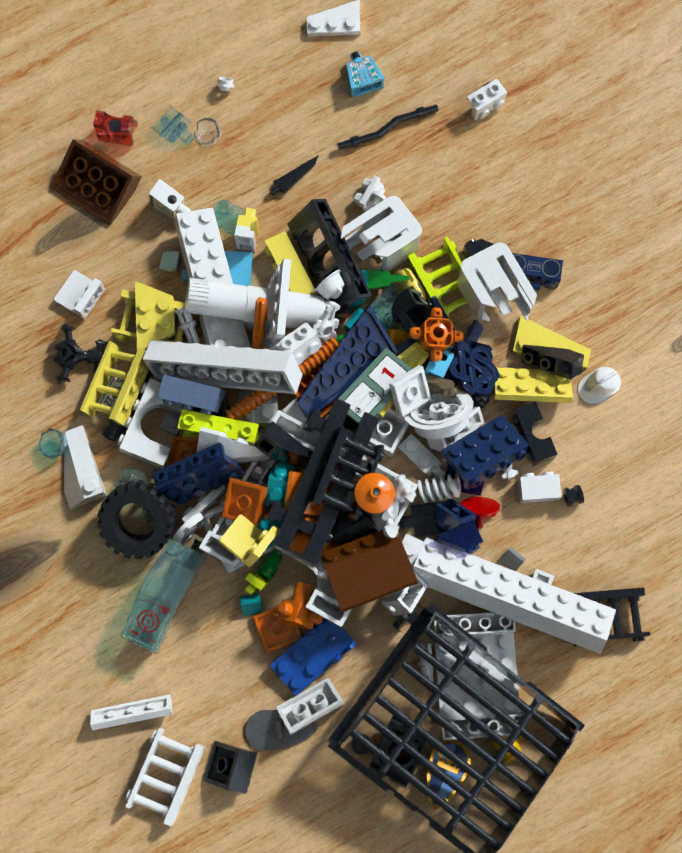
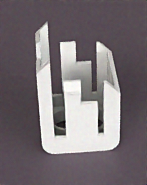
[341,196,422,271]
[457,242,537,322]

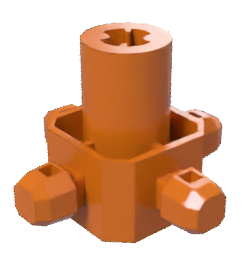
[409,307,463,362]
[272,582,323,630]

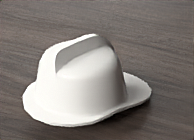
[310,270,344,299]
[578,367,621,404]

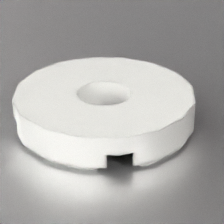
[172,513,206,545]

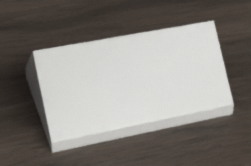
[276,678,344,735]

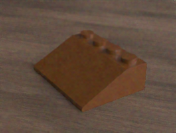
[50,139,142,225]
[320,530,418,612]

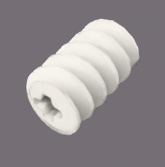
[418,473,461,503]

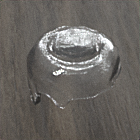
[194,118,222,147]

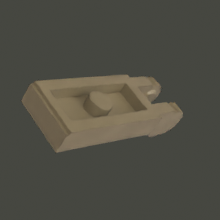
[425,374,459,398]

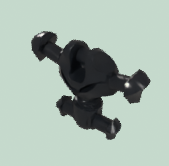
[52,323,107,384]

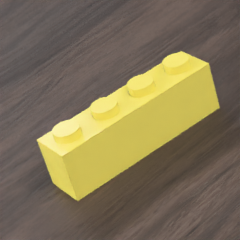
[264,231,318,295]

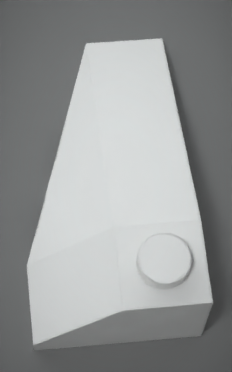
[64,425,107,509]
[197,427,274,463]

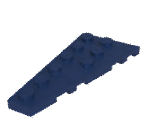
[296,305,399,418]

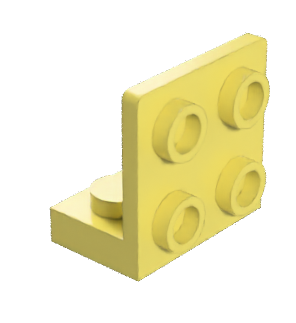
[219,514,279,568]

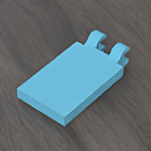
[181,251,253,286]

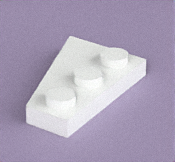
[307,0,360,37]

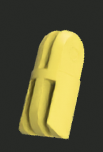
[394,267,427,301]

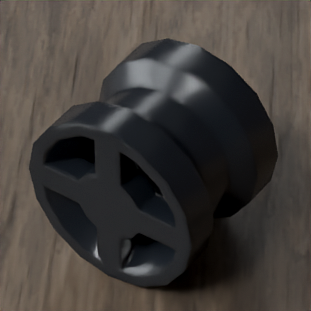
[563,484,584,507]

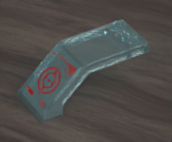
[121,538,205,654]

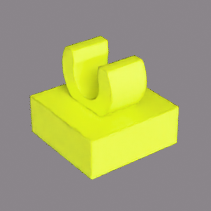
[245,571,269,595]

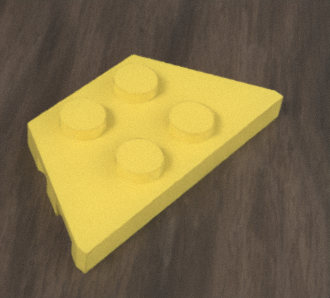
[135,282,176,350]

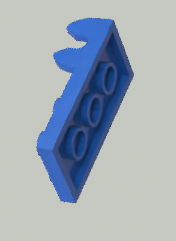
[270,618,356,696]

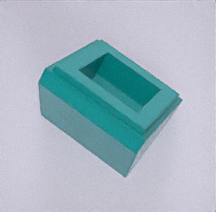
[240,593,263,616]

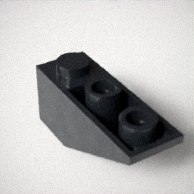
[521,344,584,380]
[254,421,312,469]

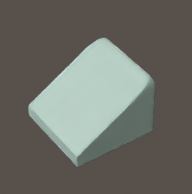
[159,251,181,273]

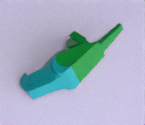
[341,269,409,291]

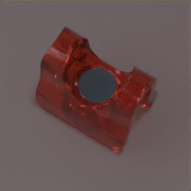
[93,110,138,146]

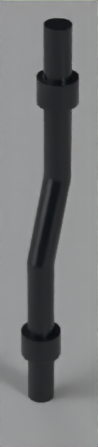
[337,104,439,150]

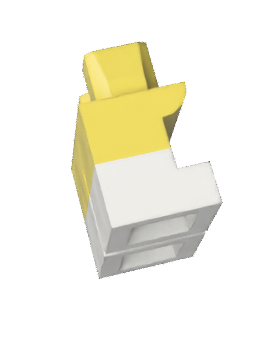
[234,208,259,252]

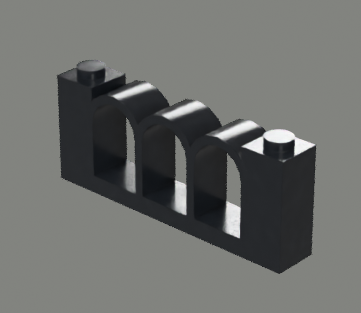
[287,199,372,320]

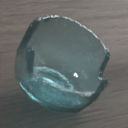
[39,428,68,458]

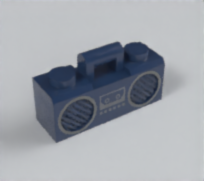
[512,253,563,291]

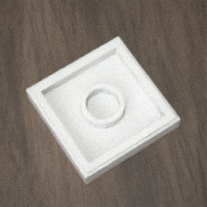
[389,365,431,418]

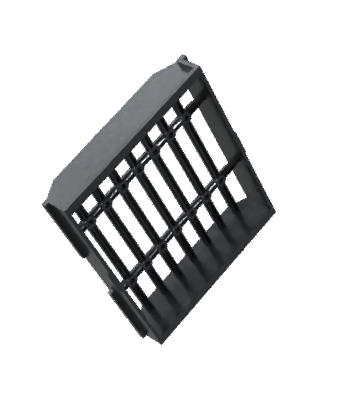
[327,604,585,853]

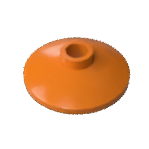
[354,473,395,514]

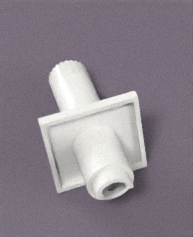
[185,259,334,349]

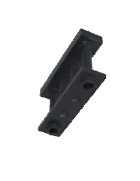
[307,427,384,522]
[567,588,651,646]

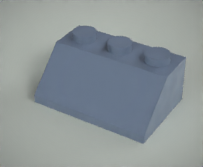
[158,374,226,415]

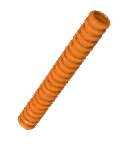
[225,337,338,421]

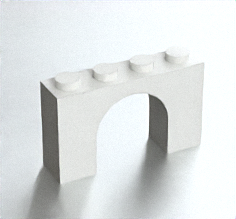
[117,378,187,469]

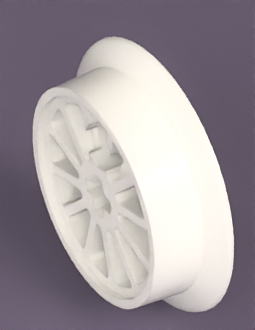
[404,390,473,439]

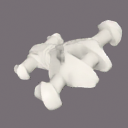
[372,474,416,538]

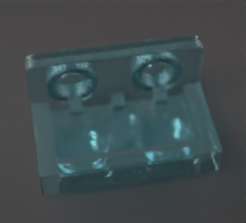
[371,282,402,328]

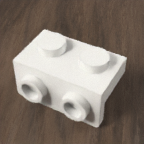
[467,79,507,120]
[276,323,322,365]

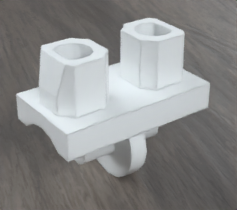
[353,176,386,212]

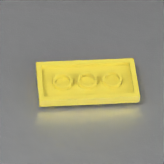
[494,367,573,403]

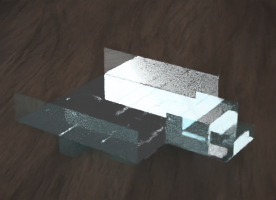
[150,105,195,145]

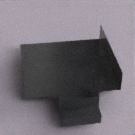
[399,501,446,537]
[392,603,423,633]

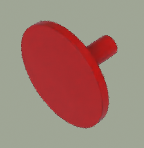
[461,497,500,529]

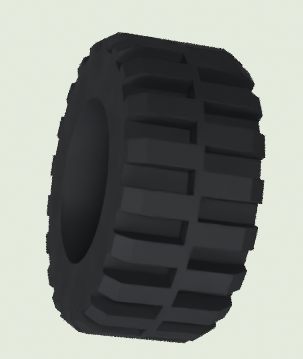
[97,480,176,559]

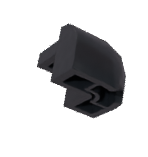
[391,288,434,333]

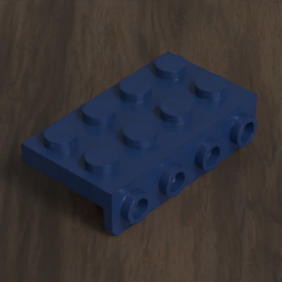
[441,415,529,490]
[153,443,246,505]

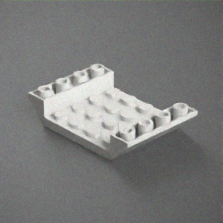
[434,613,523,740]

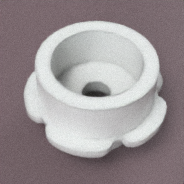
[216,77,234,91]

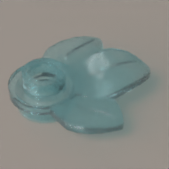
[214,200,244,234]

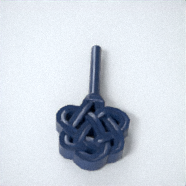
[429,296,499,396]

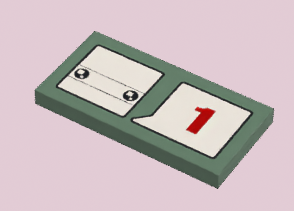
[339,348,412,425]

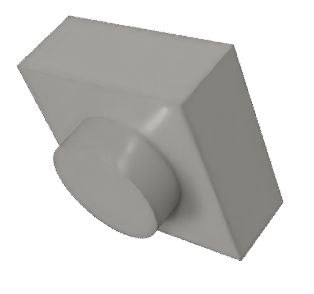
[159,411,181,436]

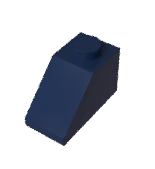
[436,498,476,533]

